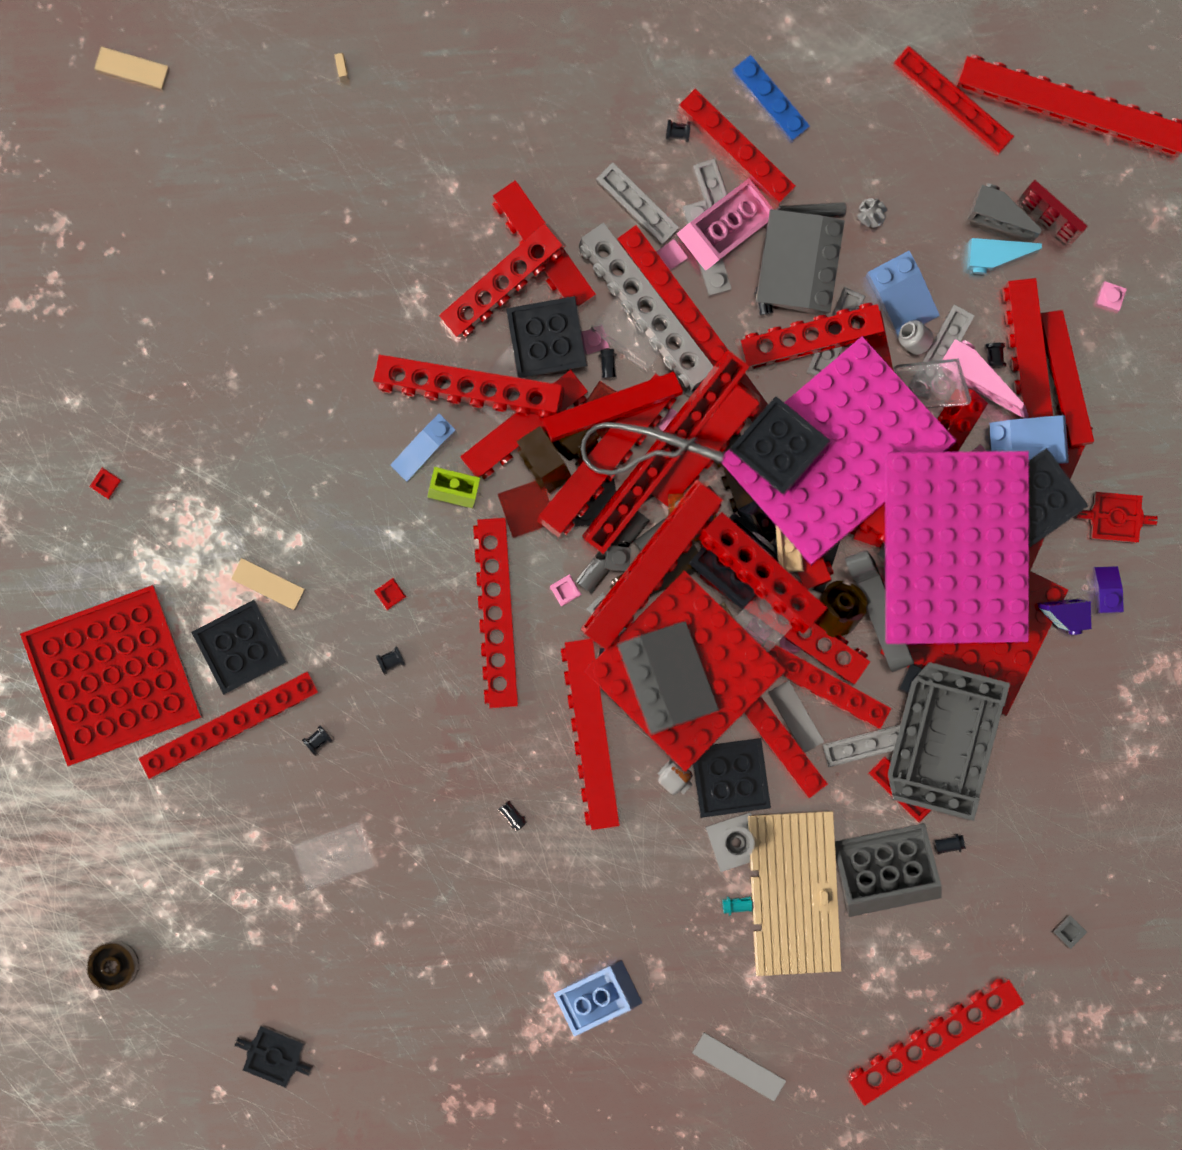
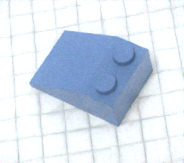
[866,251,940,337]
[989,415,1069,464]
[554,961,642,1036]

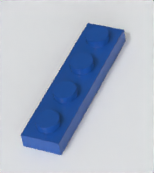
[732,55,810,142]

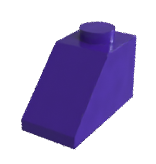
[1094,566,1124,614]

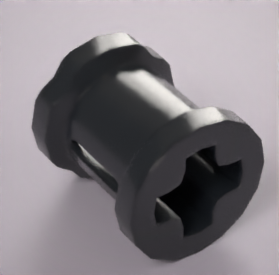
[665,119,691,143]
[984,343,1007,369]
[376,646,406,675]
[302,725,333,756]

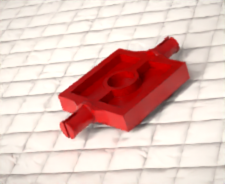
[1076,492,1158,543]

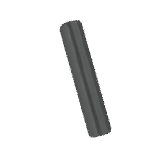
[777,202,847,217]

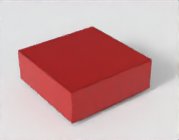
[89,467,123,500]
[374,578,407,611]

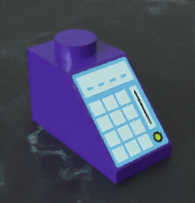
[1038,598,1092,635]

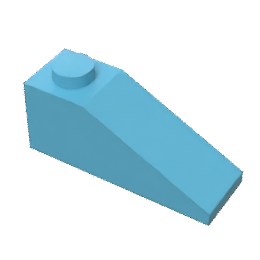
[967,238,1042,274]

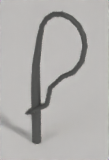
[581,422,725,475]

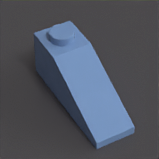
[391,414,457,482]

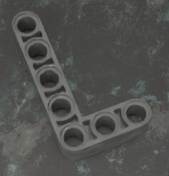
[845,550,914,672]

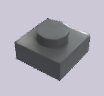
[604,545,632,572]
[1053,915,1087,949]

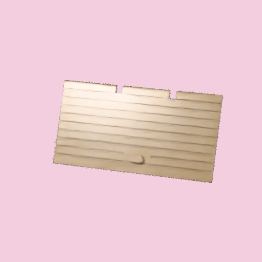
[748,811,841,976]

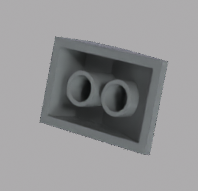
[968,183,1042,241]

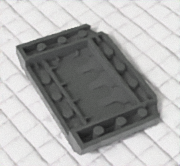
[888,662,1010,821]

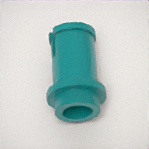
[722,896,752,916]

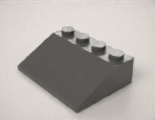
[755,209,845,315]
[617,621,719,735]
[835,823,942,917]

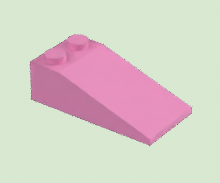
[677,178,773,271]
[940,339,1029,419]

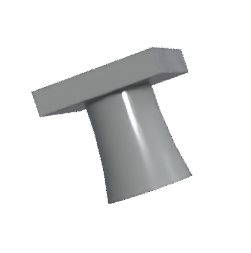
[706,812,754,872]

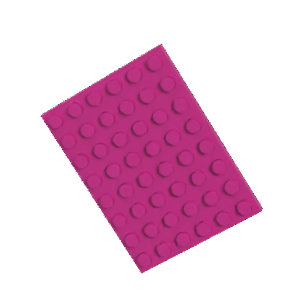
[722,337,956,566]
[885,451,1028,644]

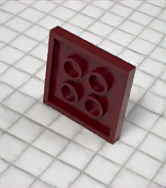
[1019,179,1088,245]

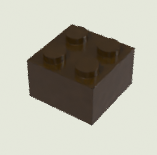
[516,426,571,493]

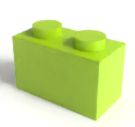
[427,467,480,508]

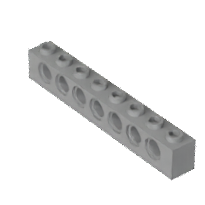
[579,222,714,392]

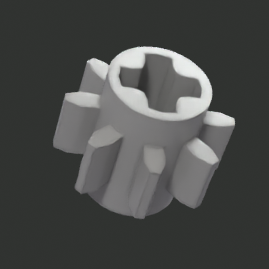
[857,198,888,227]

